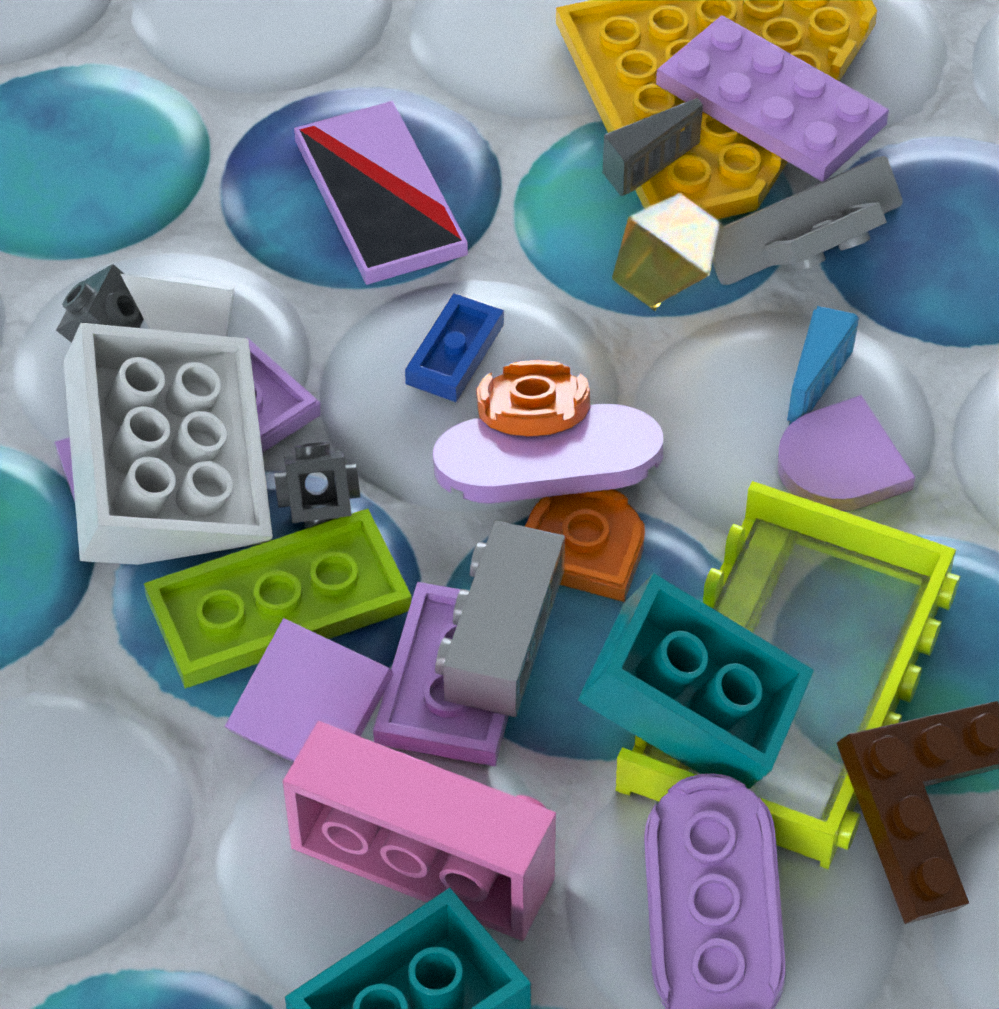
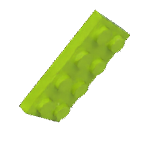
[144,508,412,689]

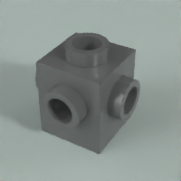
[56,264,144,343]
[274,442,360,529]

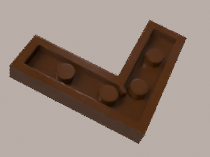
[836,701,999,924]

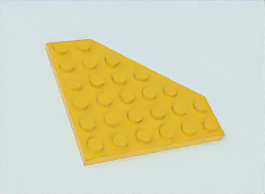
[556,0,877,234]

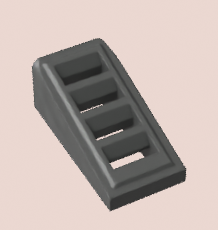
[602,98,703,196]

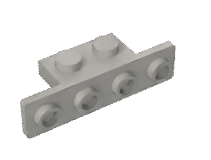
[704,156,903,285]

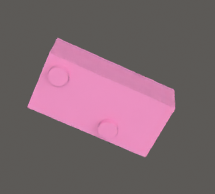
[283,721,556,941]

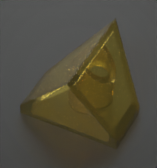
[612,193,723,311]

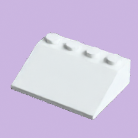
[63,323,273,565]

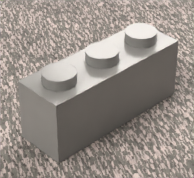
[435,520,565,717]

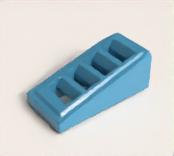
[787,306,859,425]

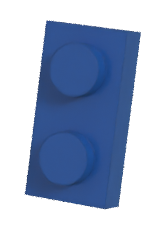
[405,293,504,402]

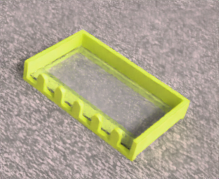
[615,481,961,870]

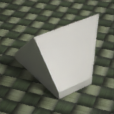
[121,274,235,337]

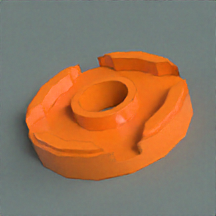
[476,360,591,437]

